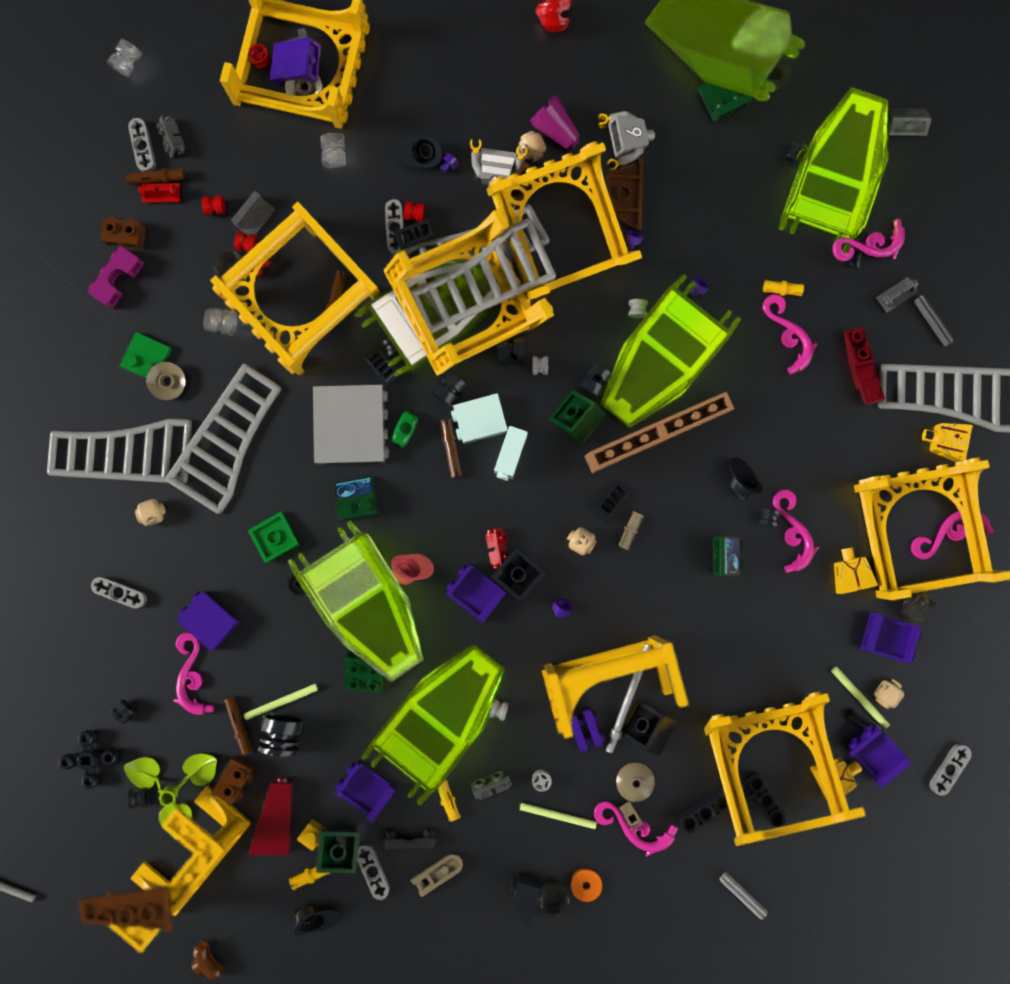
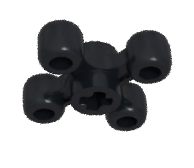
[58,730,119,789]

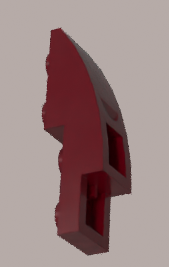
[844,327,885,406]

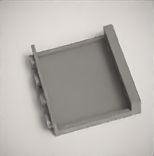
[313,385,389,465]

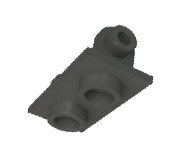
[157,115,185,159]
[876,277,918,313]
[471,769,512,800]

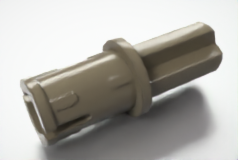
[619,511,644,550]

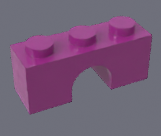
[87,246,144,309]

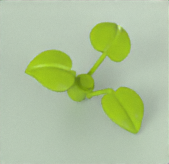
[124,753,217,840]

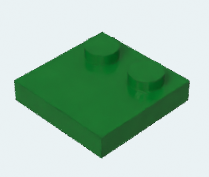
[119,332,172,378]
[248,512,300,564]

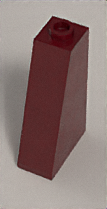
[249,777,294,856]

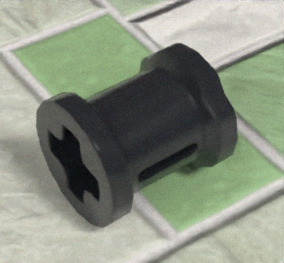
[784,140,808,166]

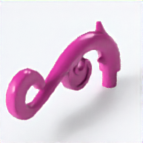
[833,219,905,262]
[763,294,817,375]
[773,489,819,573]
[911,511,994,559]
[173,632,214,715]
[594,801,678,857]

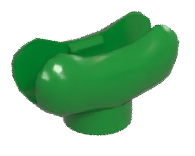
[391,411,418,448]

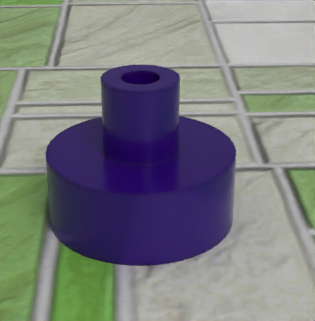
[440,152,459,172]
[623,230,643,249]
[689,276,709,297]
[552,598,573,618]

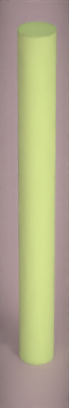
[831,666,890,729]
[244,683,318,721]
[520,802,597,829]

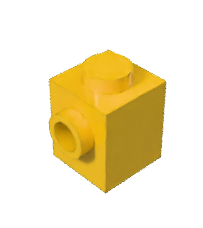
[297,818,327,851]

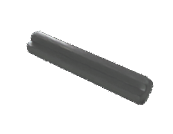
[914,295,954,346]

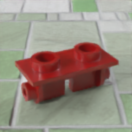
[138,183,180,203]
[485,528,510,569]

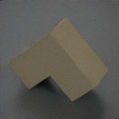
[619,801,643,831]

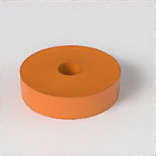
[570,868,602,902]

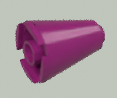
[529,95,580,149]

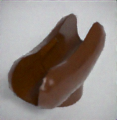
[191,941,223,979]

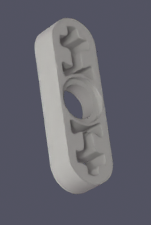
[128,118,156,172]
[385,199,405,255]
[91,577,147,608]
[930,744,972,796]
[357,843,390,900]

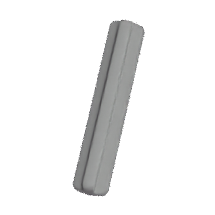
[720,872,768,920]

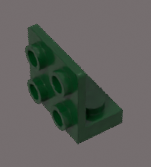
[698,72,753,122]
[344,644,387,693]

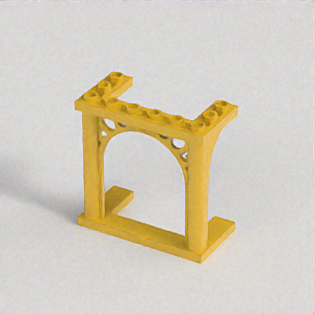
[220,0,370,129]
[486,141,642,299]
[210,202,382,376]
[383,208,554,376]
[854,457,1010,600]
[542,635,688,738]
[704,692,866,846]
[105,785,252,953]

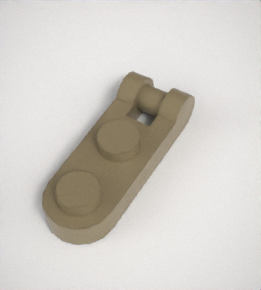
[411,853,463,897]

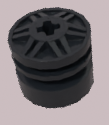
[257,715,303,757]

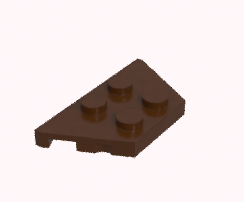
[605,158,644,231]

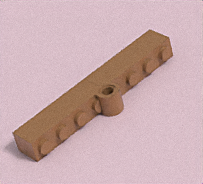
[584,392,734,473]

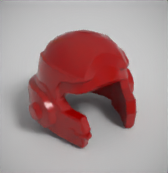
[535,0,573,33]

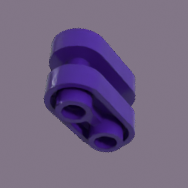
[571,709,605,753]

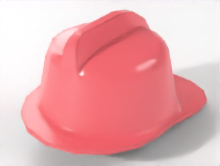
[391,554,434,585]

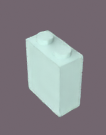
[451,393,508,444]
[494,426,528,481]

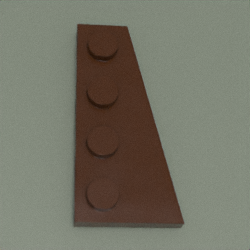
[79,886,174,932]

